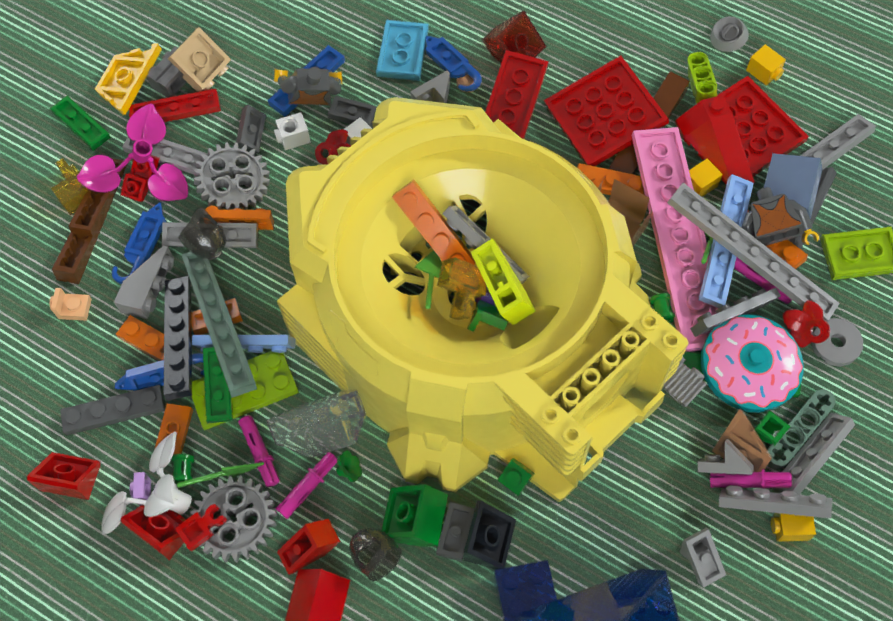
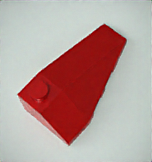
[675,95,755,185]

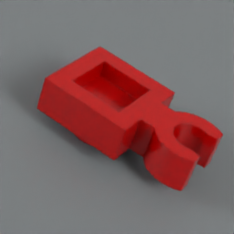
[175,504,227,551]

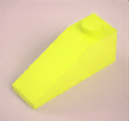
[471,238,536,325]

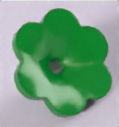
[336,450,362,482]

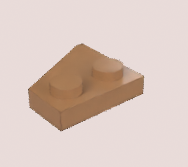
[712,409,772,472]

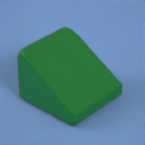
[754,410,791,446]

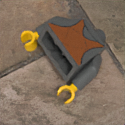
[274,67,343,105]
[742,187,819,246]

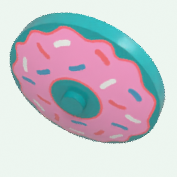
[701,315,804,413]

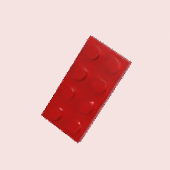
[485,50,549,139]

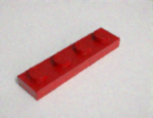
[129,88,221,122]

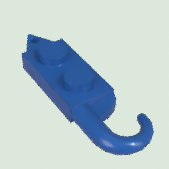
[425,36,482,92]
[112,203,167,284]
[115,353,204,391]

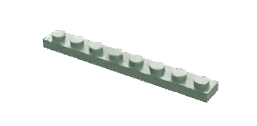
[182,248,257,397]

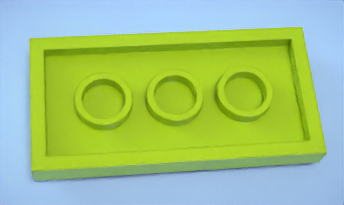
[191,351,299,431]

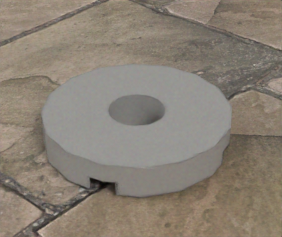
[811,318,863,367]

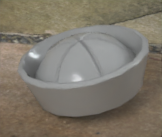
[710,16,749,52]

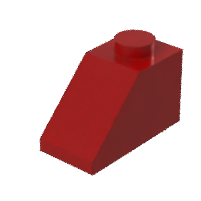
[277,519,341,575]

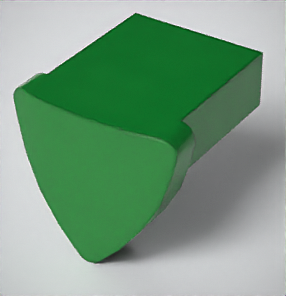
[467,300,508,332]

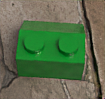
[380,484,448,547]

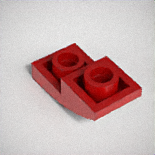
[120,155,160,202]

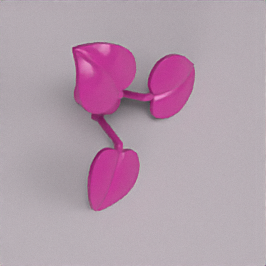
[77,103,188,201]

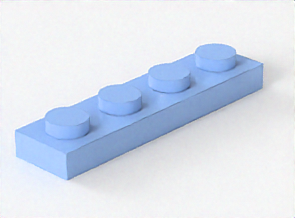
[192,335,296,353]

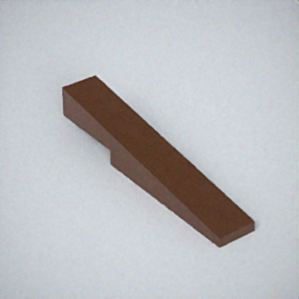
[609,71,690,174]
[52,158,127,285]

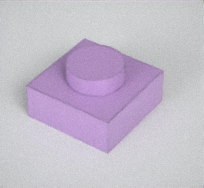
[130,472,151,505]

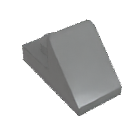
[410,71,450,103]
[698,439,754,475]
[680,527,726,588]

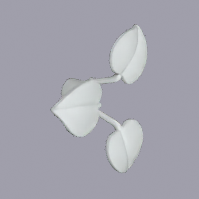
[102,431,192,536]

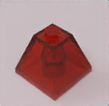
[482,11,547,63]

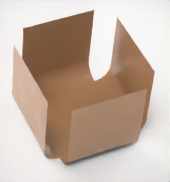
[598,179,653,246]

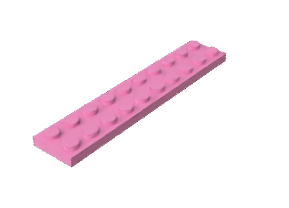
[632,127,718,352]

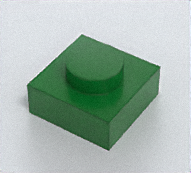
[497,458,535,496]

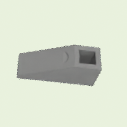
[114,245,174,319]

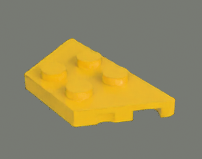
[95,43,162,115]

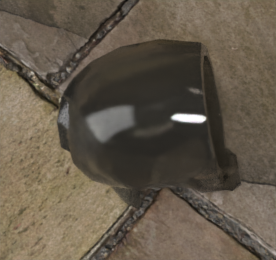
[178,208,227,260]
[349,527,402,581]

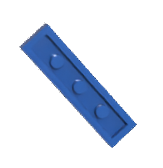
[268,45,345,117]

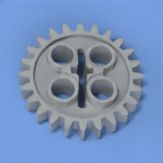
[194,142,270,210]
[190,476,277,563]

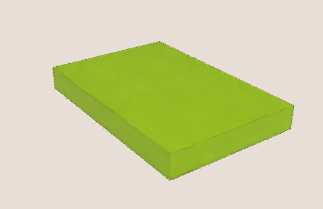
[820,227,893,280]

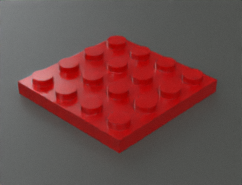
[544,56,669,166]
[717,76,809,176]

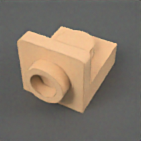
[50,288,92,321]

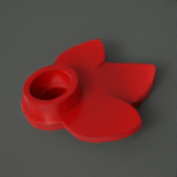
[315,129,351,164]
[783,300,831,348]

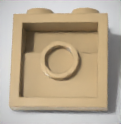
[168,27,231,92]

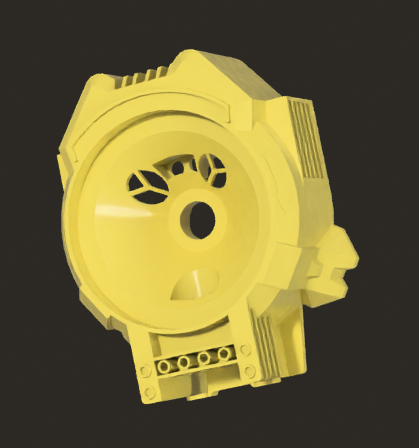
[277,97,689,502]

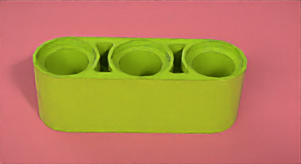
[687,52,717,104]

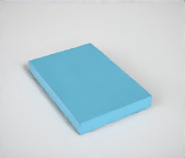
[376,20,429,81]

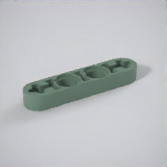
[768,389,835,469]

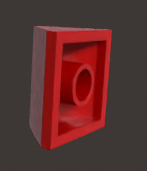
[27,452,100,500]
[120,505,186,561]
[285,569,351,621]

